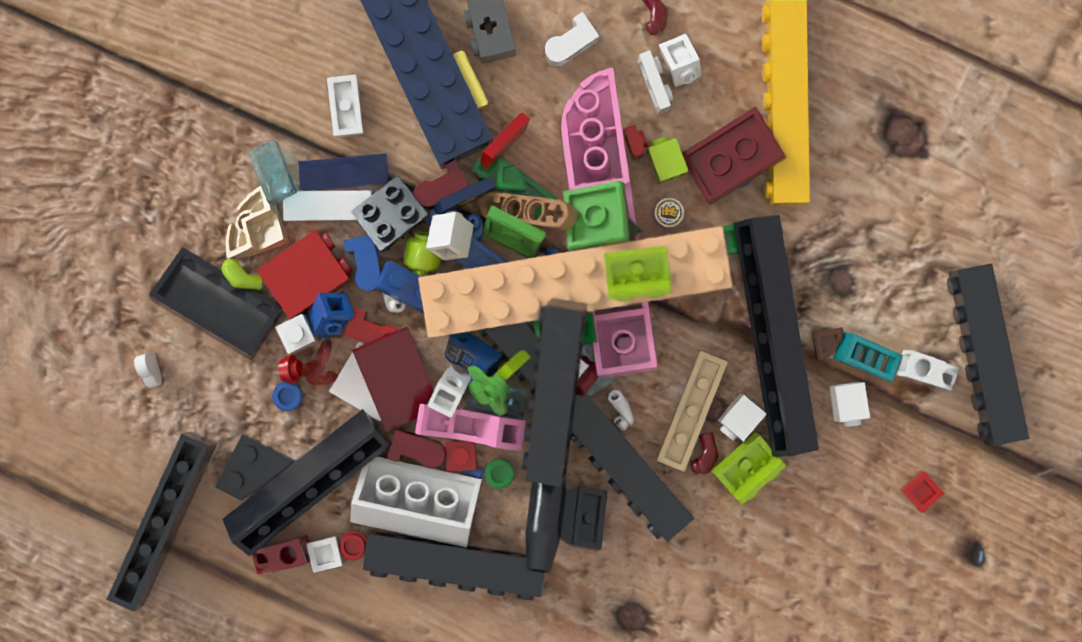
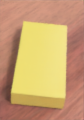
[453,50,489,113]

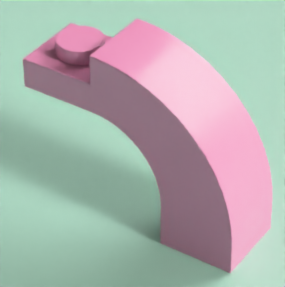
[415,404,526,451]

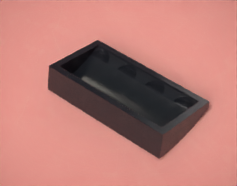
[149,247,283,361]

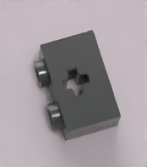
[463,0,516,64]

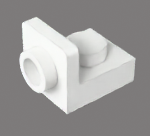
[659,34,702,87]

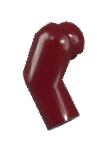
[642,0,668,36]
[577,356,599,396]
[691,432,719,475]

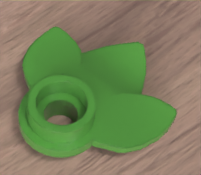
[467,366,510,416]

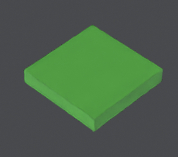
[563,180,630,252]
[483,206,546,259]

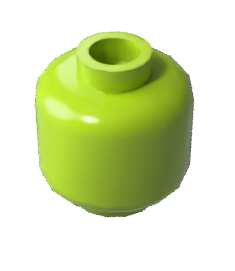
[403,231,442,276]

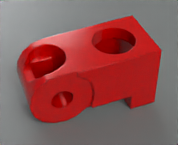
[344,308,399,344]

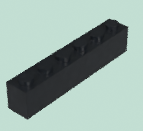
[947,263,1029,446]
[522,298,588,487]
[222,409,391,556]
[106,431,217,612]
[363,530,544,601]

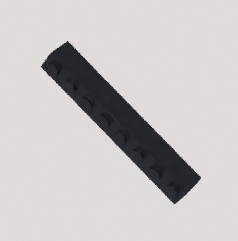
[733,215,819,457]

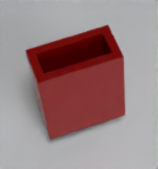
[256,230,353,319]

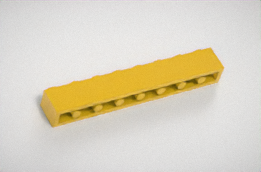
[761,0,810,206]

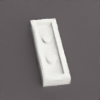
[283,190,373,222]

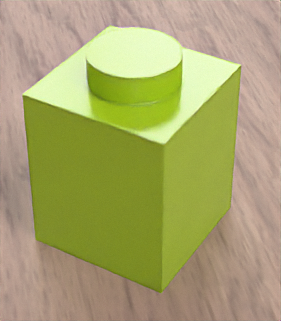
[646,136,688,185]

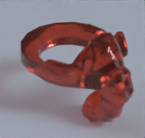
[301,339,338,386]

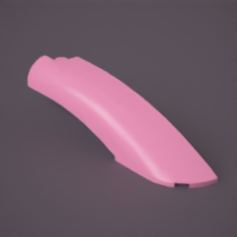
[561,68,658,377]

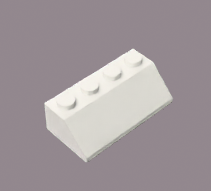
[350,457,482,547]

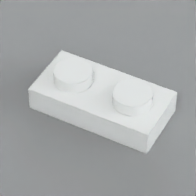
[637,50,673,115]
[327,74,364,138]

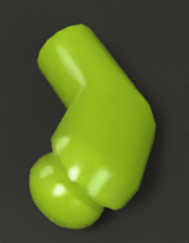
[221,258,262,290]

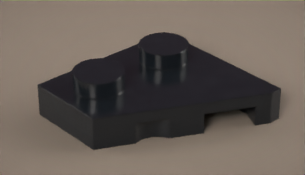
[215,434,294,501]

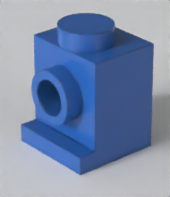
[307,293,355,338]

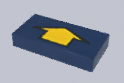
[434,177,496,215]

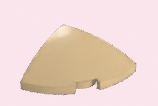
[226,184,289,260]

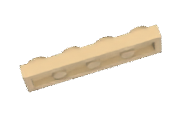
[656,351,728,472]

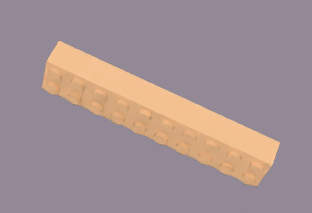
[418,226,732,338]

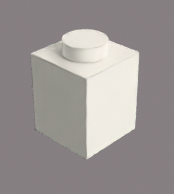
[426,211,474,261]
[275,314,321,354]
[829,382,870,427]
[717,394,766,441]

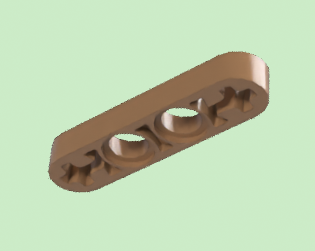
[480,192,577,230]

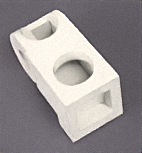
[545,12,599,67]
[895,350,959,391]
[427,365,471,418]

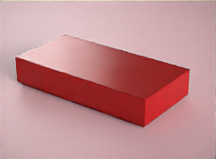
[480,112,530,170]

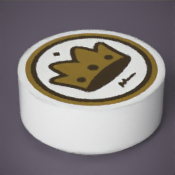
[654,198,684,228]

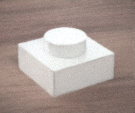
[306,535,344,573]

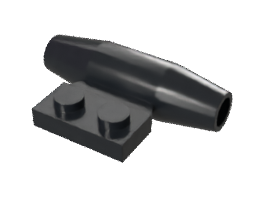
[525,478,608,573]

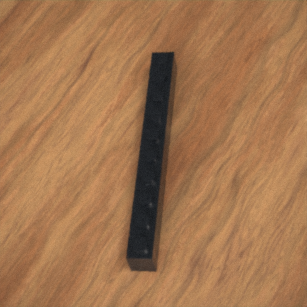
[477,322,694,542]

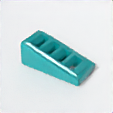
[833,333,903,382]

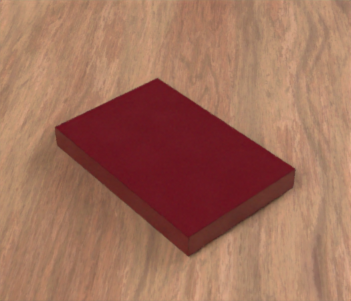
[682,106,787,205]
[352,327,434,432]

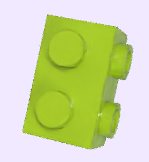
[604,246,672,302]
[711,432,786,504]

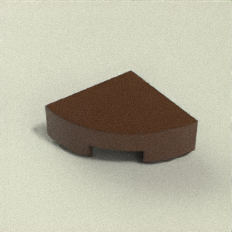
[812,327,843,361]

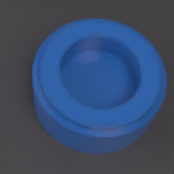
[272,382,304,411]

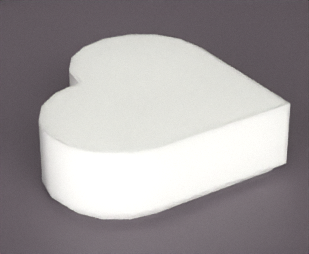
[134,352,162,388]

